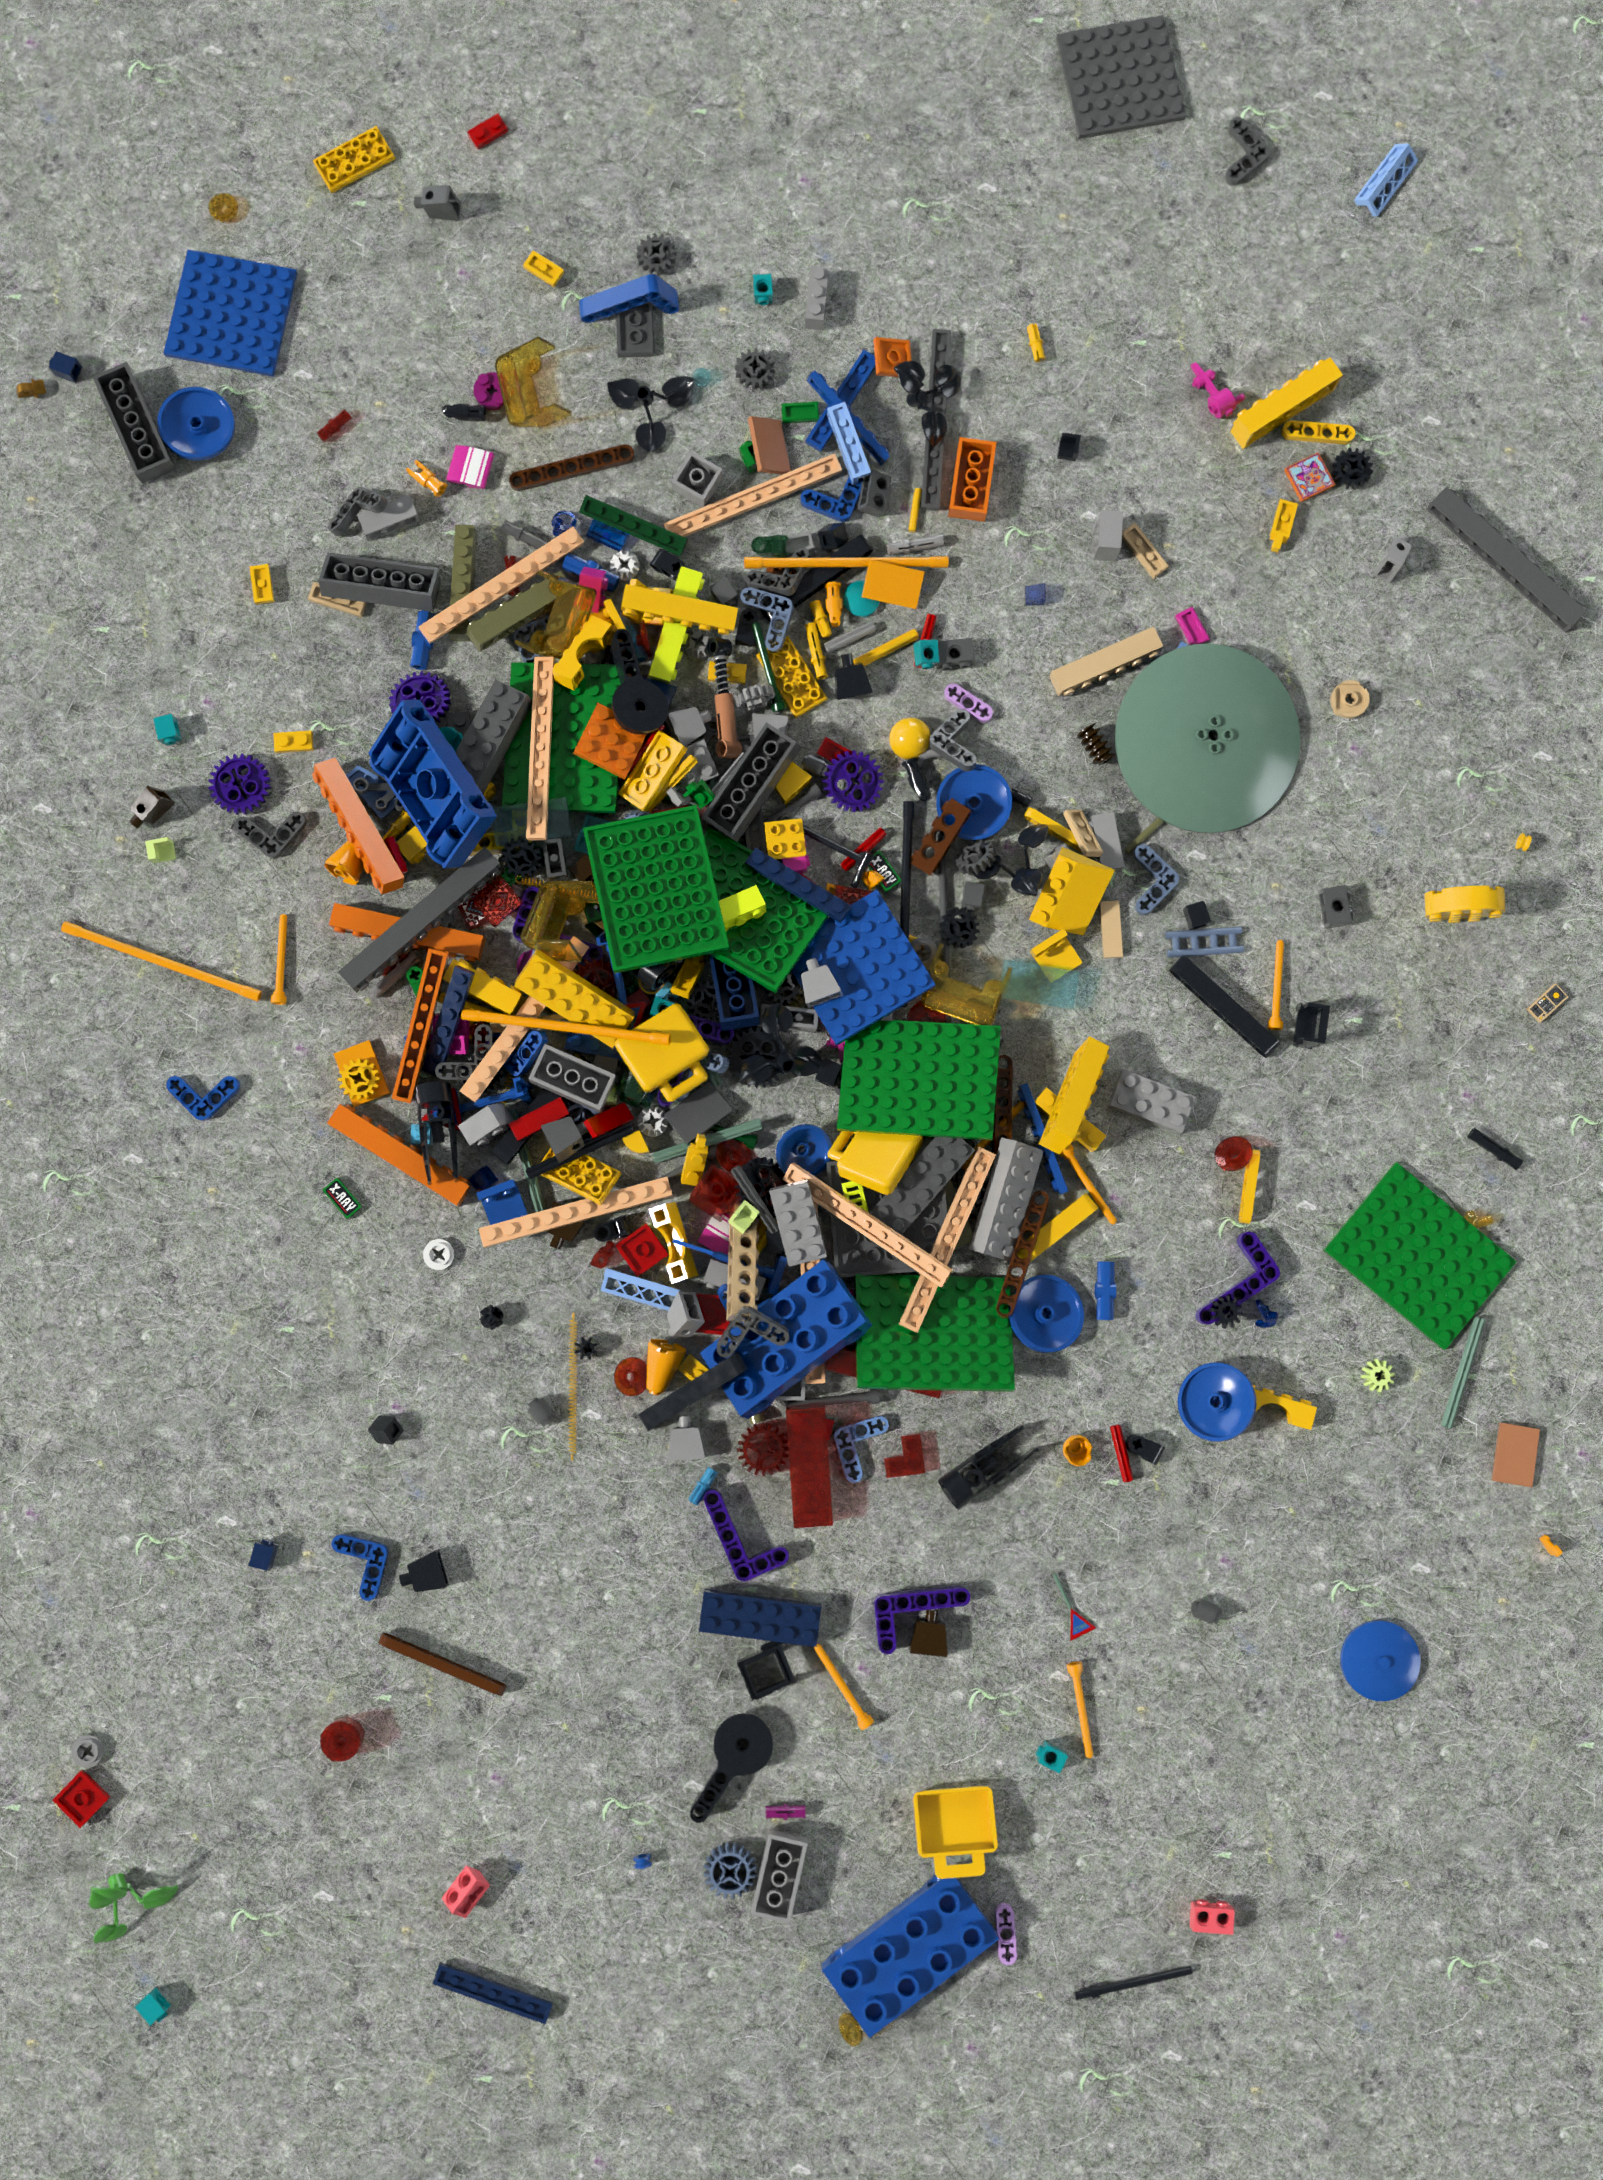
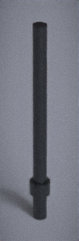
[1074,1966,1193,2000]

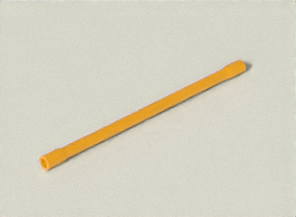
[744,556,949,569]
[61,921,262,1002]
[461,1008,671,1046]

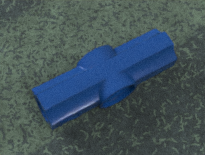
[562,553,620,593]
[410,610,435,670]
[1094,1261,1116,1320]

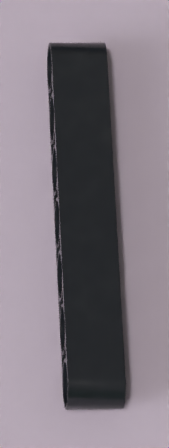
[759,534,874,623]
[1169,955,1280,1058]
[492,1051,591,1165]
[638,1352,748,1431]

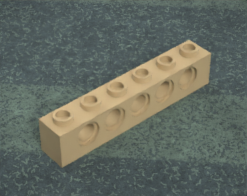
[726,1204,760,1322]

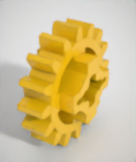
[338,1058,381,1101]

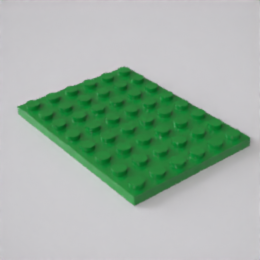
[502,662,621,813]
[583,805,729,974]
[703,826,829,993]
[837,1020,1001,1140]
[1323,1162,1517,1350]
[855,1274,1015,1392]

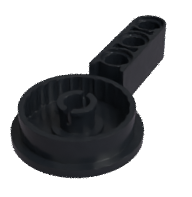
[611,629,669,735]
[690,1713,773,1823]

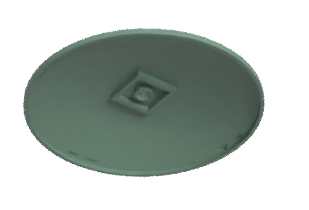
[1115,644,1300,833]

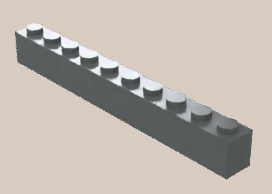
[1426,486,1586,632]
[338,847,502,993]

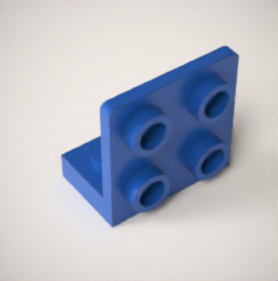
[476,1179,528,1225]

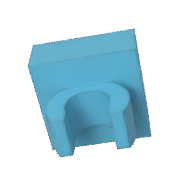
[654,981,678,1001]
[410,1124,432,1145]

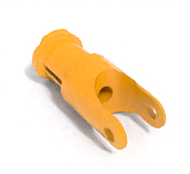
[406,460,447,497]
[825,582,843,627]

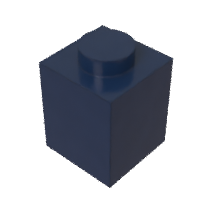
[49,351,82,383]
[248,1539,278,1571]

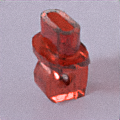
[470,1021,487,1051]
[590,1241,616,1269]

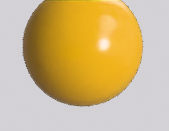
[889,717,931,760]

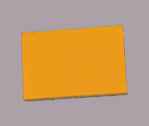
[861,559,924,609]
[333,1040,391,1108]

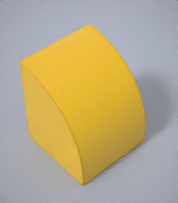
[622,1130,650,1154]

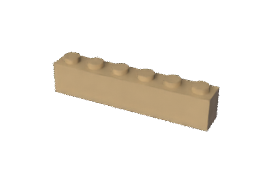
[1049,626,1163,696]

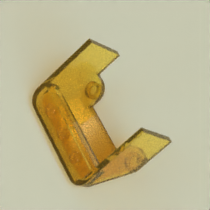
[495,336,572,428]
[514,570,596,659]
[520,881,599,962]
[921,943,1013,1025]

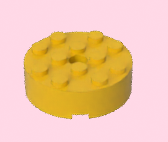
[1424,886,1506,923]

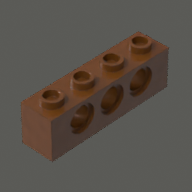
[911,798,973,876]

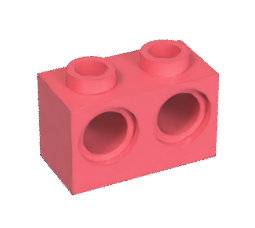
[442,1865,490,1918]
[1190,1899,1235,1935]

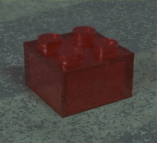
[689,1164,740,1222]

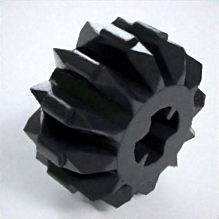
[1209,1295,1243,1329]

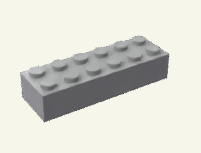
[969,1138,1044,1262]

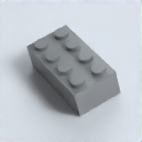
[528,1044,617,1113]
[1107,1069,1196,1135]
[769,1179,827,1267]
[750,1828,808,1924]

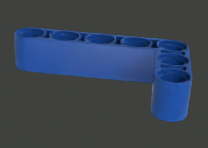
[579,274,679,323]

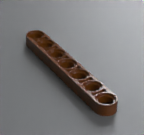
[509,444,634,491]
[992,1055,1013,1168]
[996,1190,1049,1319]
[378,1633,507,1696]

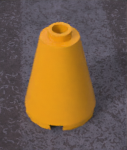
[324,841,364,886]
[646,1339,686,1395]

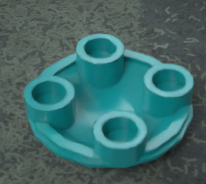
[843,580,880,618]

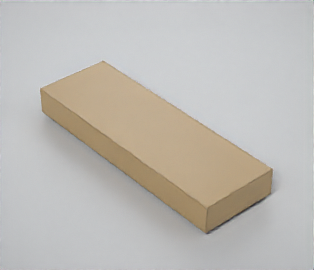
[1122,523,1169,579]
[308,582,367,618]
[1063,809,1103,857]
[1099,900,1123,959]

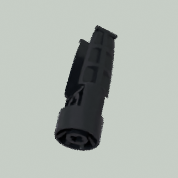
[582,904,676,990]
[415,1081,458,1185]
[938,1426,1039,1510]

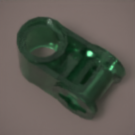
[751,535,789,558]

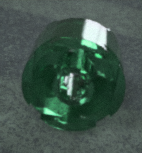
[614,1070,658,1110]

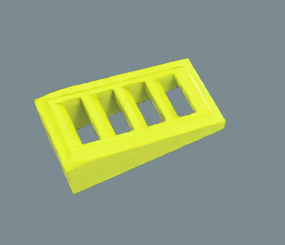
[841,1181,869,1213]

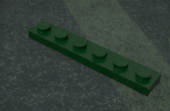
[579,495,688,557]

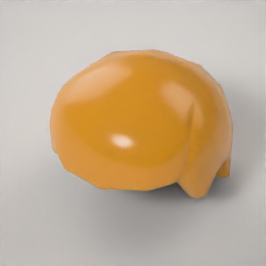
[1063,1434,1092,1467]

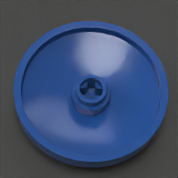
[157,387,235,461]
[936,764,1012,841]
[1008,1275,1084,1353]
[1178,1363,1257,1442]
[1340,1620,1421,1702]

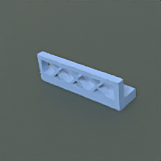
[1354,144,1418,217]
[827,402,871,485]
[600,1268,681,1311]

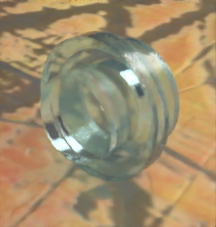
[692,368,711,387]

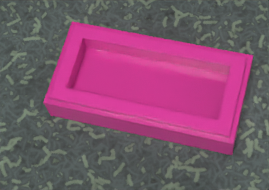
[1175,607,1210,645]

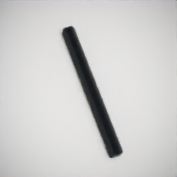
[526,1122,634,1179]

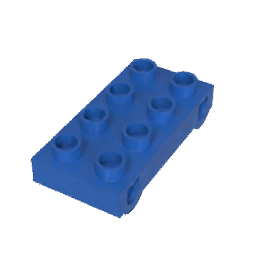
[368,699,497,869]
[700,1259,873,1419]
[821,1875,999,2038]

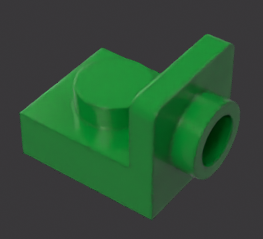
[739,441,756,474]
[683,779,716,809]

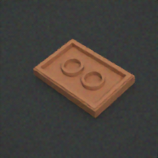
[748,416,791,475]
[1492,1422,1540,1487]

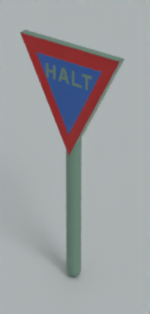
[1053,1574,1096,1641]

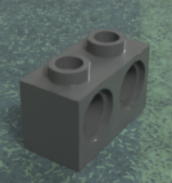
[858,470,892,517]

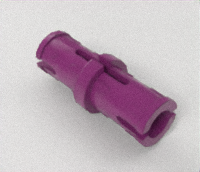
[766,1804,805,1820]

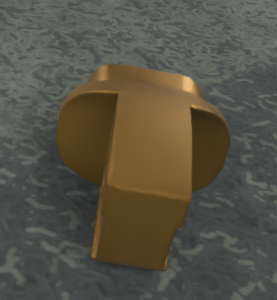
[16,378,47,398]

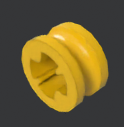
[1515,833,1532,852]

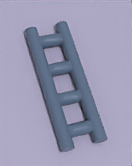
[1165,927,1244,958]

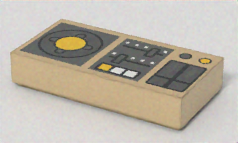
[1526,983,1568,1023]

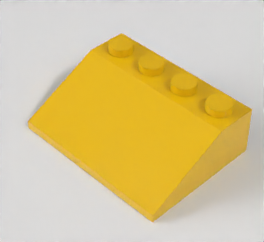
[1029,847,1115,936]

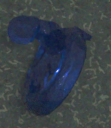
[551,510,577,536]
[1255,1298,1279,1328]

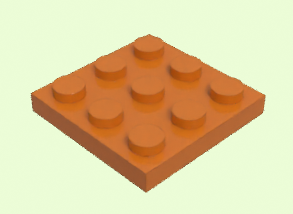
[573,703,647,780]

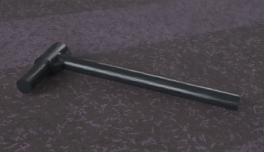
[783,817,874,889]

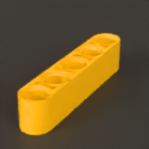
[1017,1192,1098,1262]

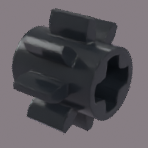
[479,1304,504,1330]
[574,1337,598,1360]

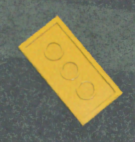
[618,730,688,812]

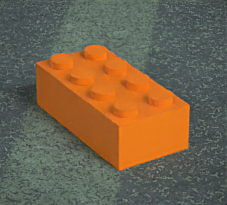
[948,437,997,522]

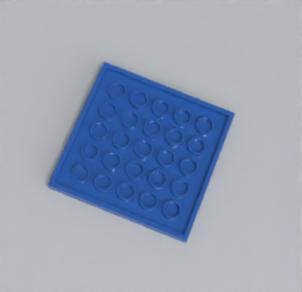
[164,249,297,377]
[791,890,936,1046]

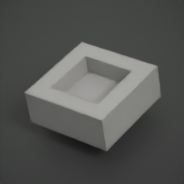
[666,785,693,807]

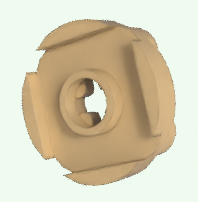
[1330,680,1370,719]

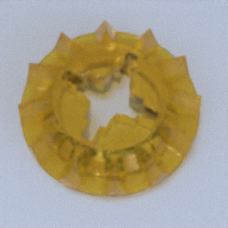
[208,193,239,223]
[839,2012,863,2047]

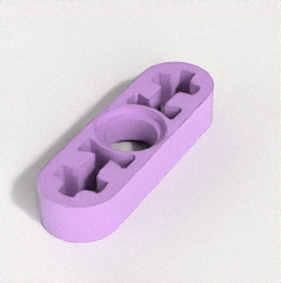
[944,683,993,723]
[995,1903,1017,1965]

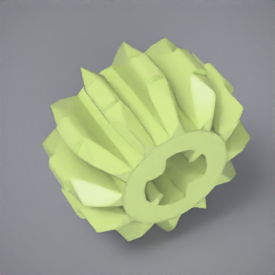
[1360,1359,1395,1392]

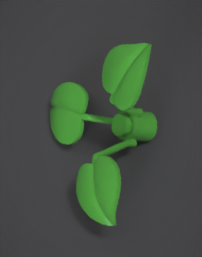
[89,1873,178,1944]

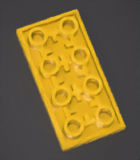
[312,126,395,194]
[756,636,827,719]
[541,1148,621,1205]

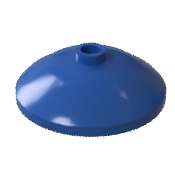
[776,1124,832,1176]

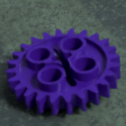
[389,671,451,722]
[822,750,884,812]
[208,753,272,815]

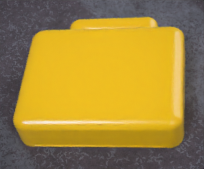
[615,1003,709,1102]
[827,1131,924,1195]
[913,1786,998,1879]

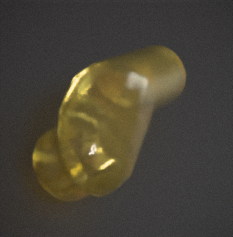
[1464,1210,1493,1228]

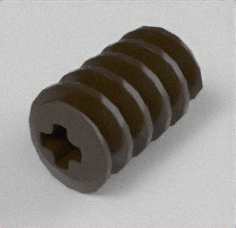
[1077,723,1116,765]

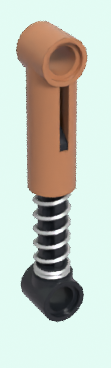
[706,637,742,760]

